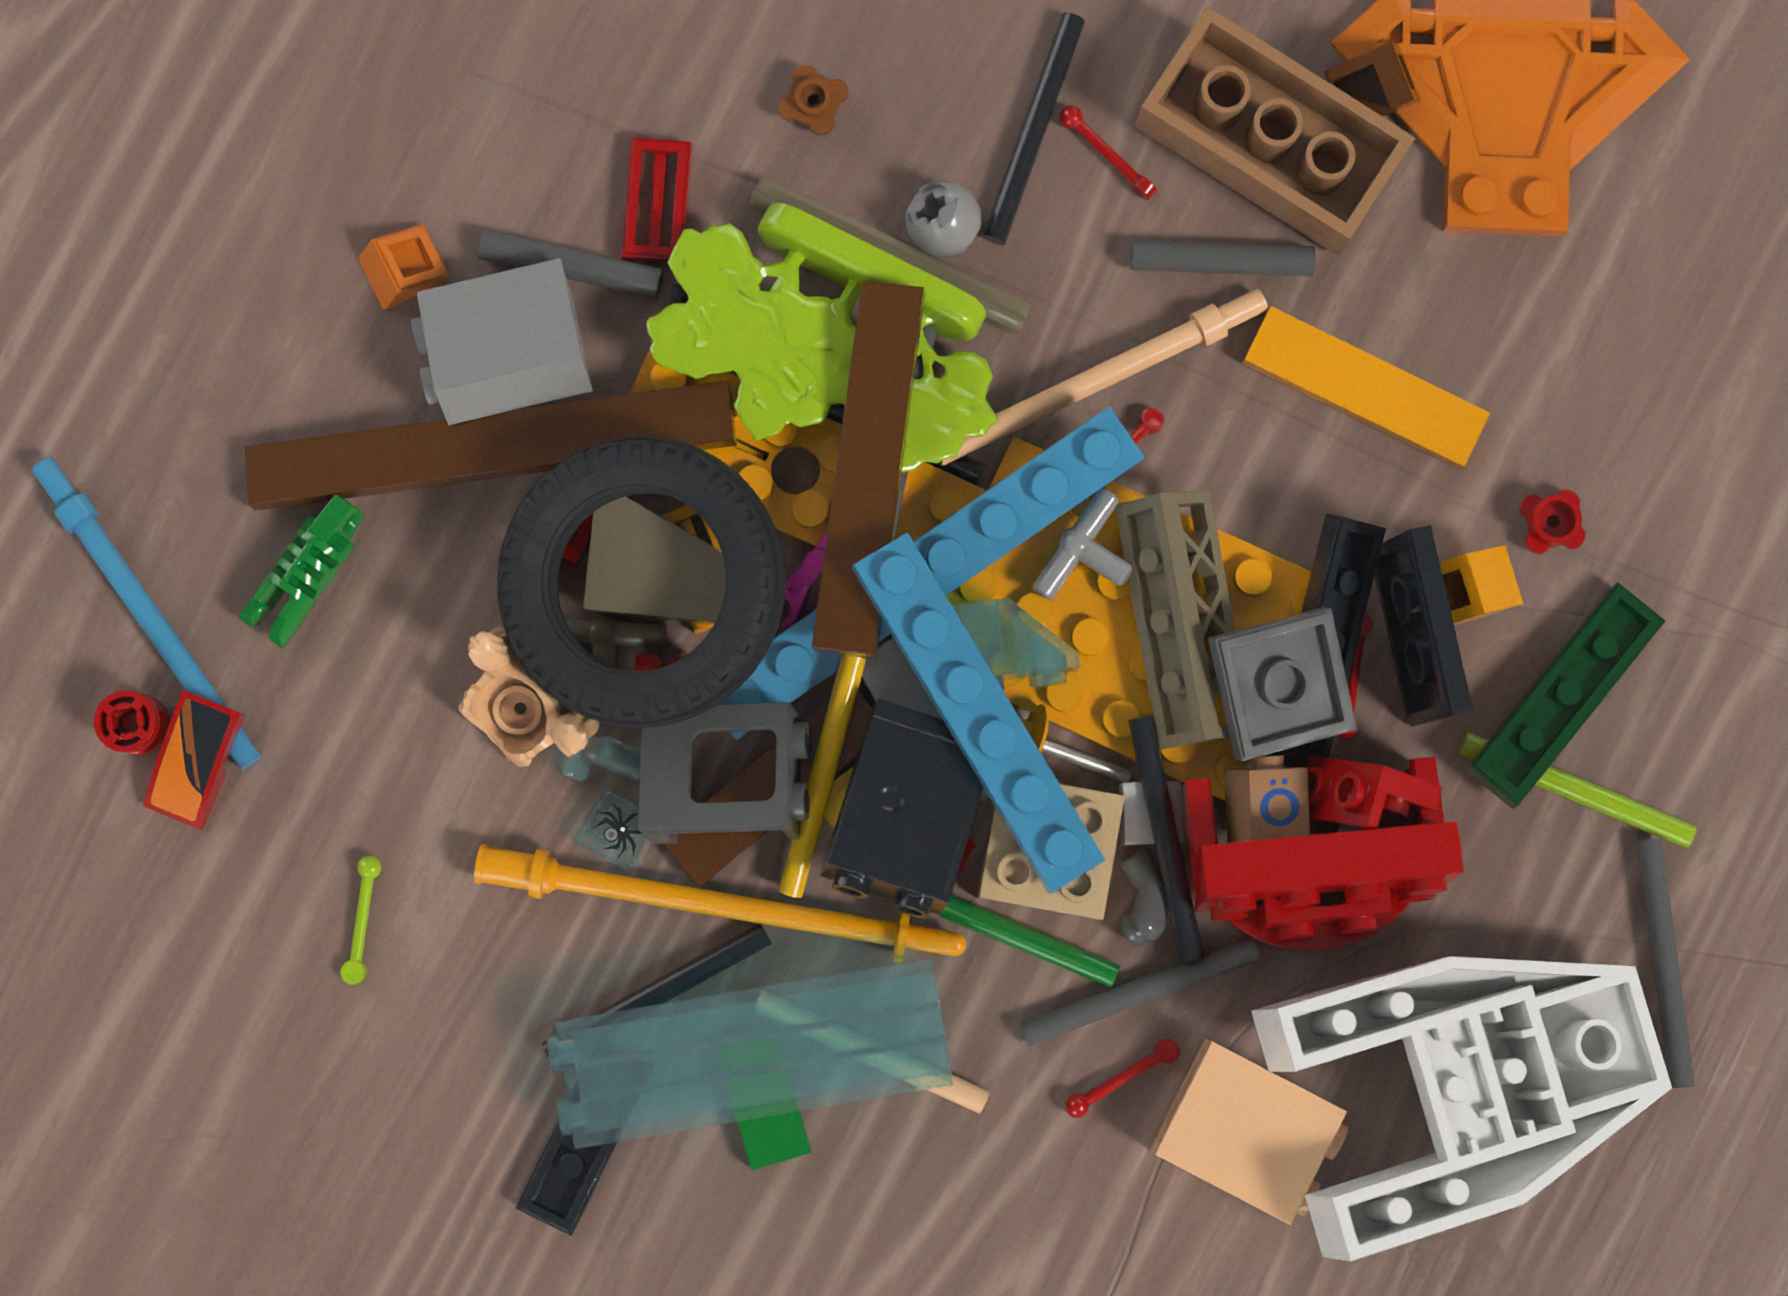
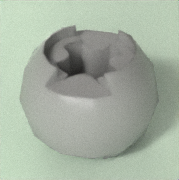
[905,180,981,258]

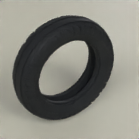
[497,436,785,728]

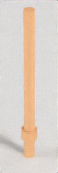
[939,289,1268,466]

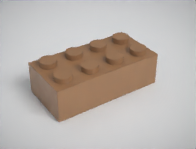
[1134,6,1416,256]

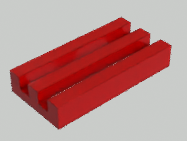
[621,137,693,263]

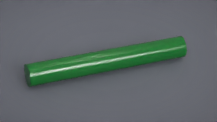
[939,895,1120,988]

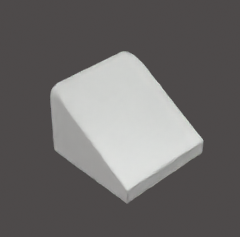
[1119,781,1184,846]

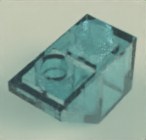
[951,598,1080,690]

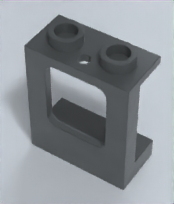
[638,702,811,844]

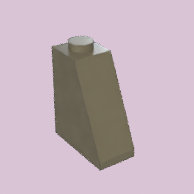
[583,496,726,624]

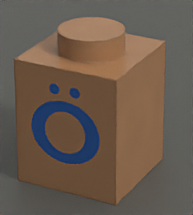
[1224,755,1310,843]

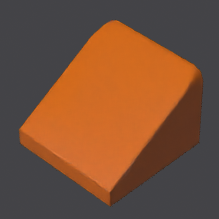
[359,224,450,309]

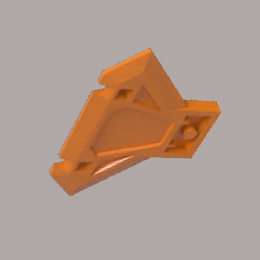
[1330,0,1691,237]

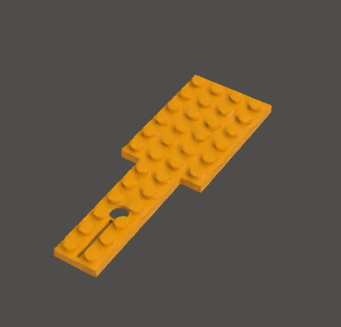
[629,350,1311,804]

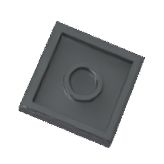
[1208,607,1357,761]

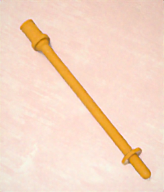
[474,844,967,964]

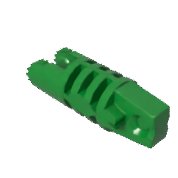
[239,494,365,648]

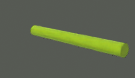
[1457,731,1697,848]

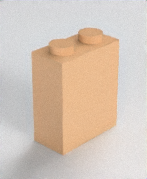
[1149,1039,1348,1225]

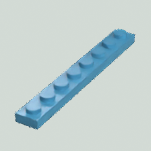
[718,406,1145,740]

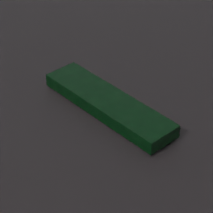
[1464,582,1666,809]

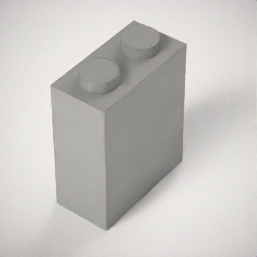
[411,258,593,426]

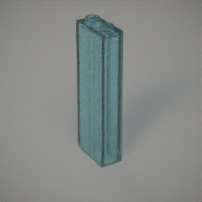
[547,958,953,1149]

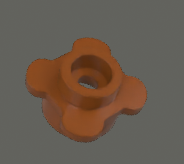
[778,65,848,135]

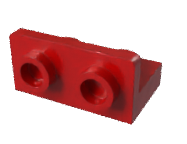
[1305,755,1442,829]

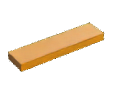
[1242,306,1490,470]

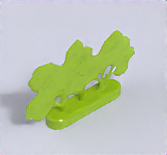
[646,203,998,473]

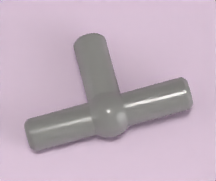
[1033,487,1132,600]

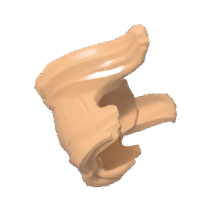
[458,627,599,768]

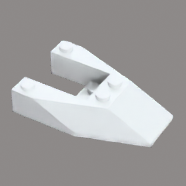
[1251,956,1672,1261]

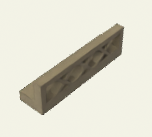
[1115,490,1235,750]

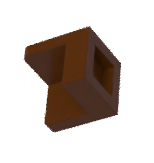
[1324,42,1421,117]

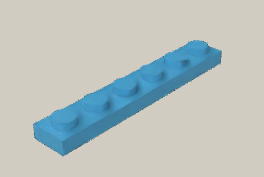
[851,532,1105,894]

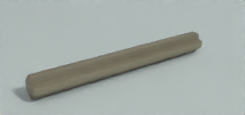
[750,177,1030,334]

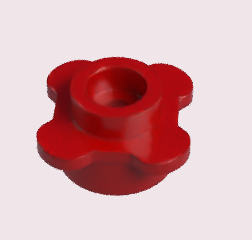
[1519,489,1586,554]

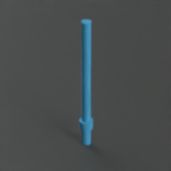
[31,457,262,771]

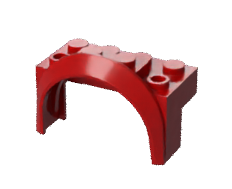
[1180,756,1464,951]

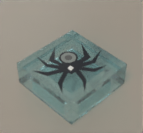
[575,788,649,872]

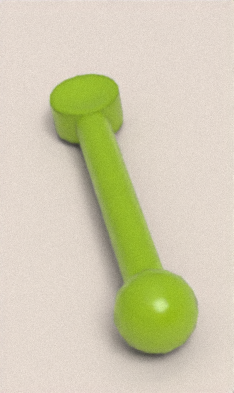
[341,855,382,985]

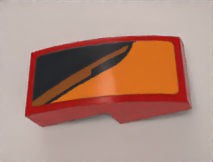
[143,690,246,830]

